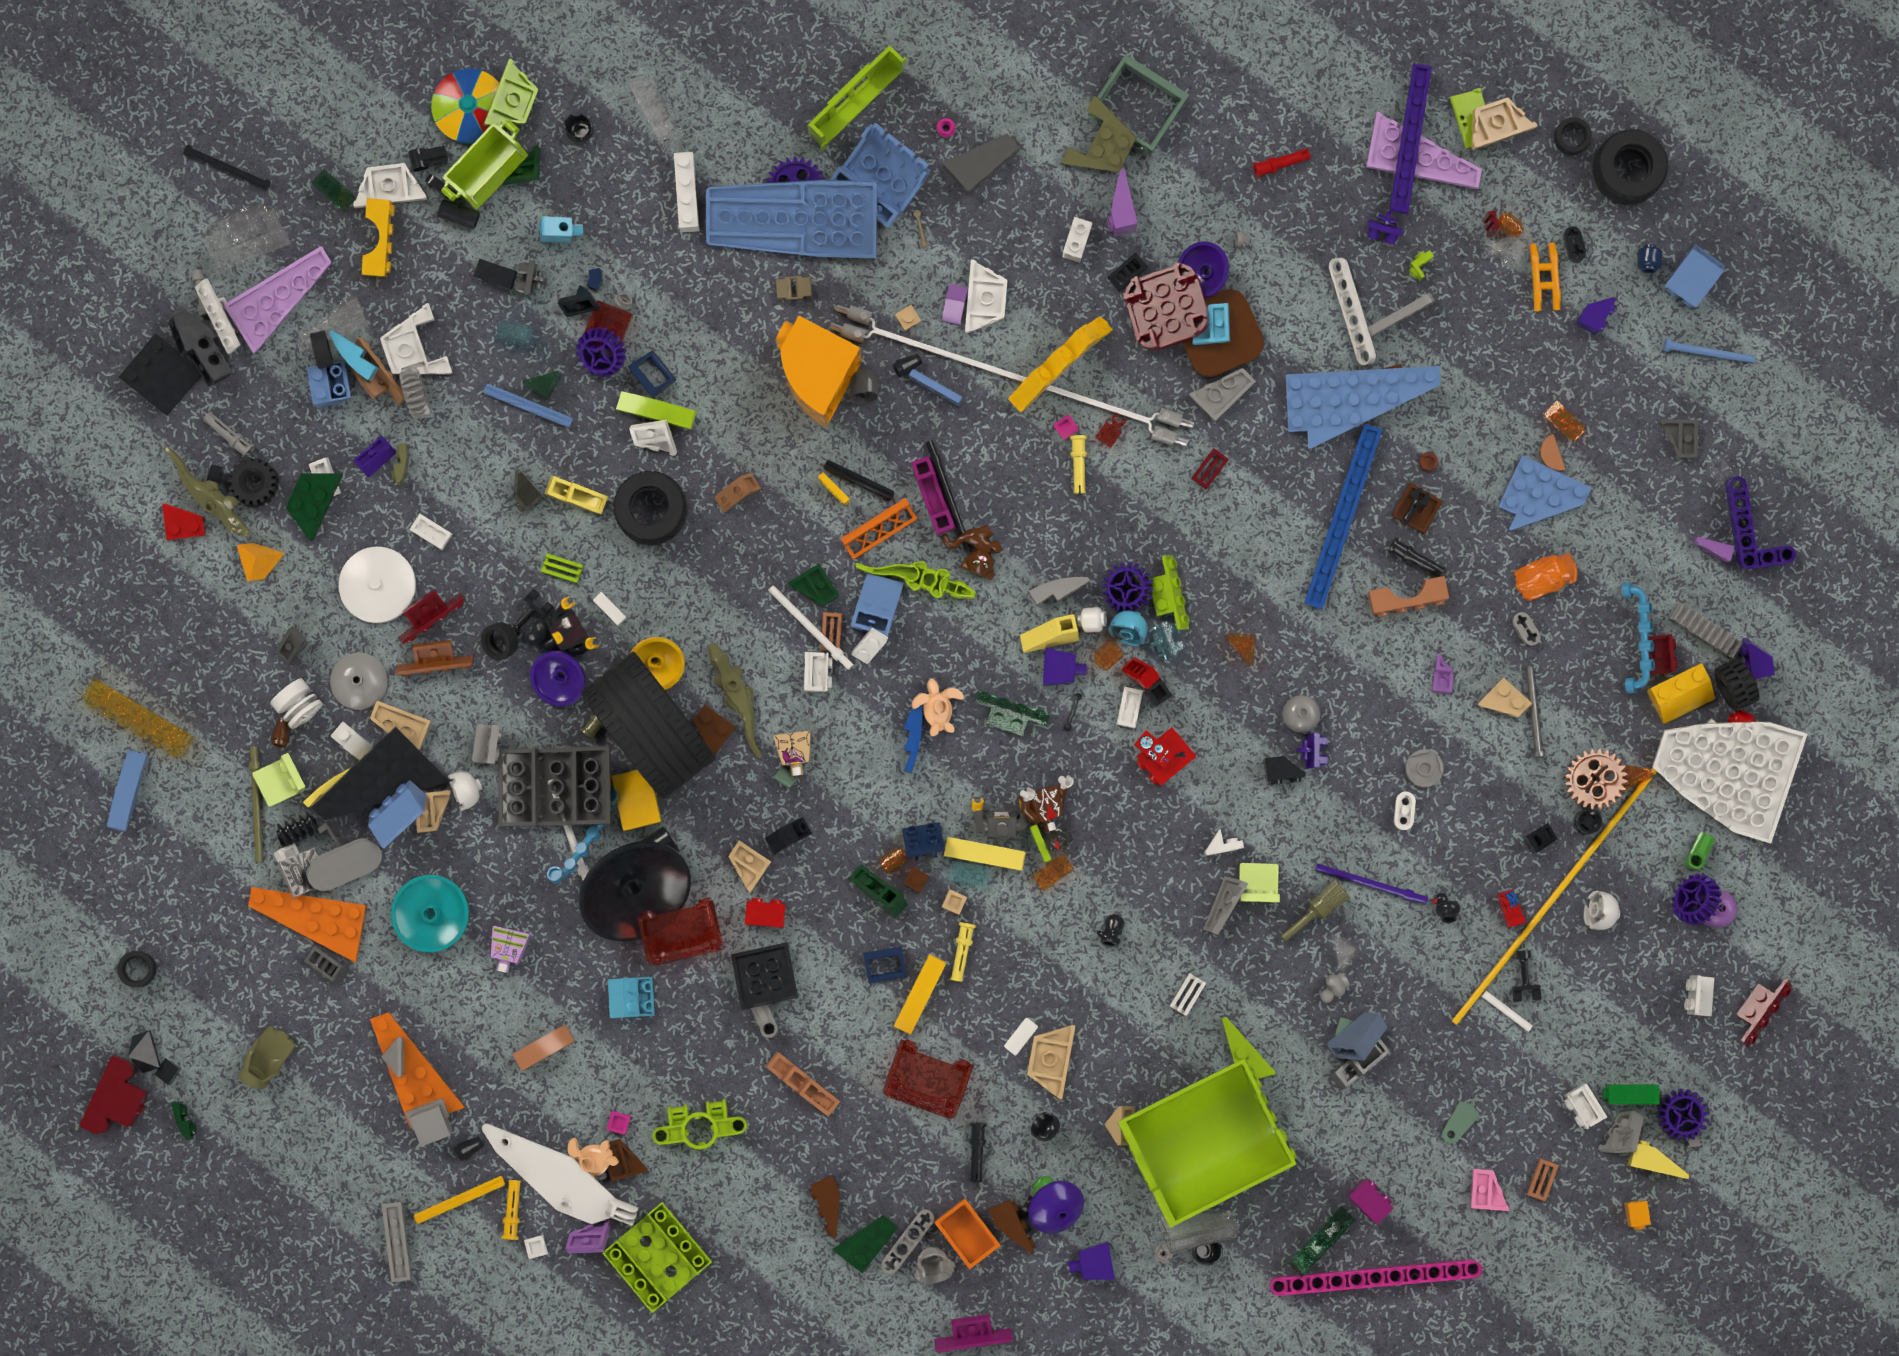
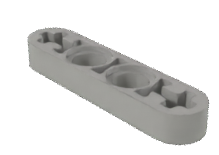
[1368,293,1435,337]
[881,1209,934,1274]

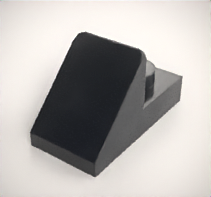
[558,285,600,317]

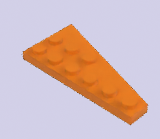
[248,887,367,963]

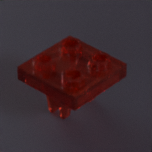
[584,300,633,343]

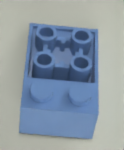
[851,573,904,637]

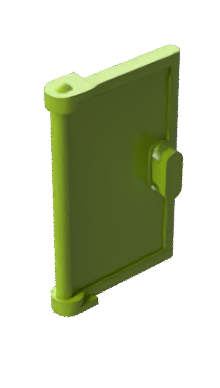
[1450,88,1485,149]

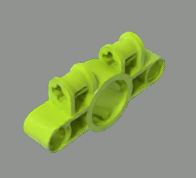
[652,1099,748,1149]

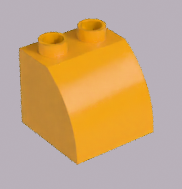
[776,316,862,427]

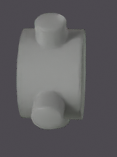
[1687,1134,1701,1149]

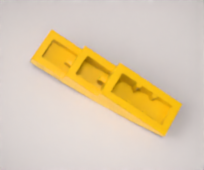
[894,954,947,1035]

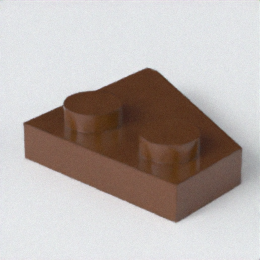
[694,705,736,755]
[608,1139,648,1182]

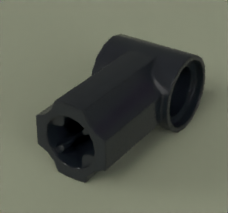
[408,146,448,172]

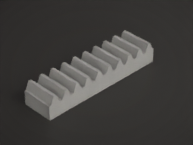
[1669,603,1743,660]
[382,1201,412,1282]

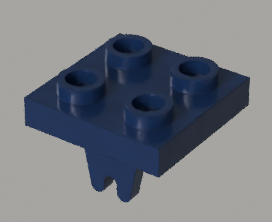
[902,822,945,861]

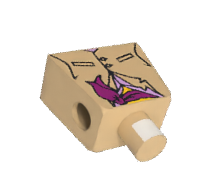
[774,731,811,776]

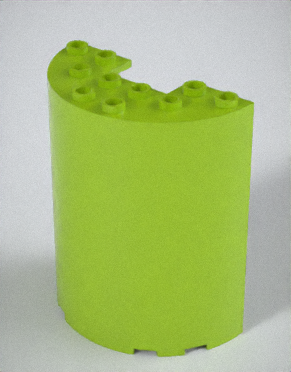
[1117,1058,1297,1228]

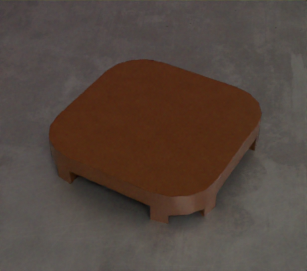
[1182,289,1264,379]

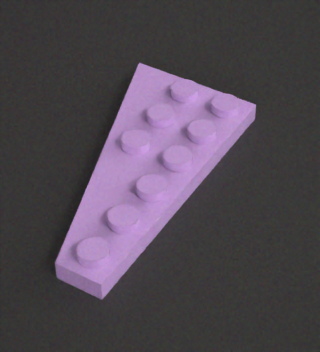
[1366,111,1482,189]

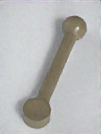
[913,210,928,248]

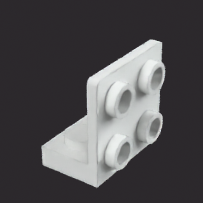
[1684,975,1714,1016]

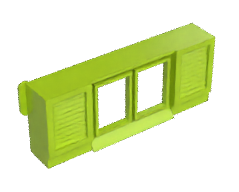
[807,45,907,152]

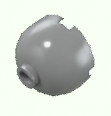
[1282,695,1321,733]

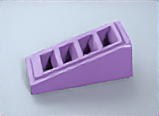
[1692,537,1734,563]

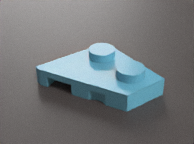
[1193,303,1230,345]

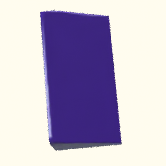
[353,435,396,477]

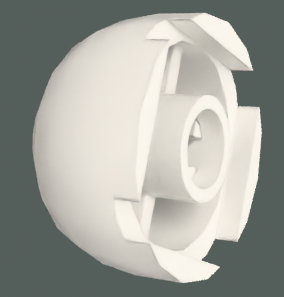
[448,771,482,811]
[1584,891,1620,930]

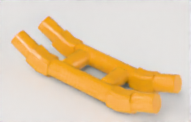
[1529,242,1561,311]

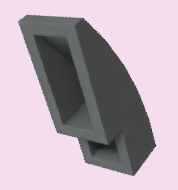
[1330,1039,1390,1090]

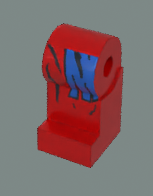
[1497,889,1526,928]

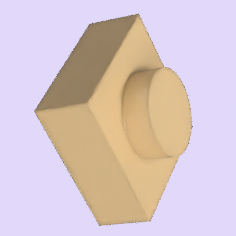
[895,305,921,331]
[942,889,967,915]

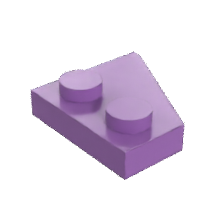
[565,1218,612,1254]

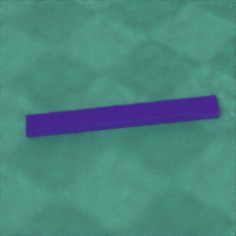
[1389,63,1432,215]

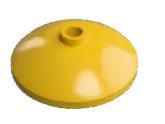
[630,637,685,690]

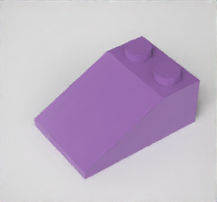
[1107,169,1138,236]

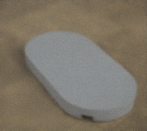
[306,838,382,891]

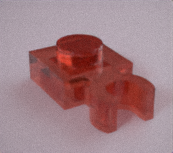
[1095,413,1127,449]

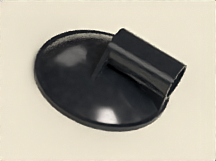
[578,826,691,941]

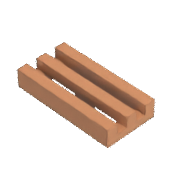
[820,612,842,651]
[1526,1158,1559,1202]

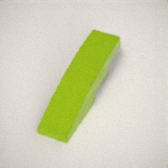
[616,391,697,430]

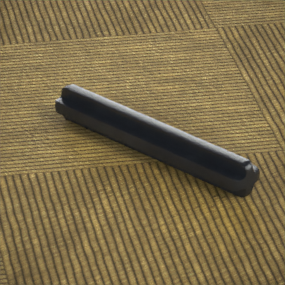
[824,460,894,501]

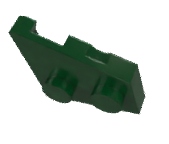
[502,145,540,185]
[788,564,839,607]

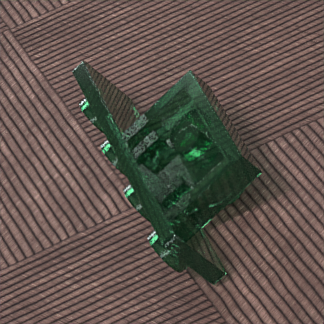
[974,691,1050,736]

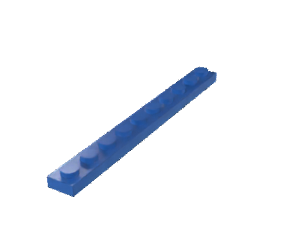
[1304,424,1382,610]

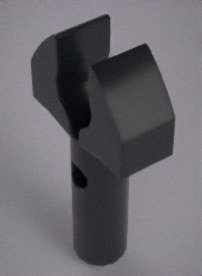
[1403,488,1430,522]

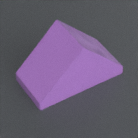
[942,284,968,325]

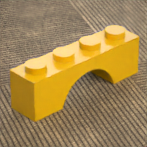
[362,198,395,277]

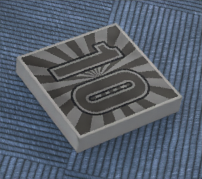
[278,848,318,898]

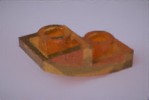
[1543,401,1586,442]

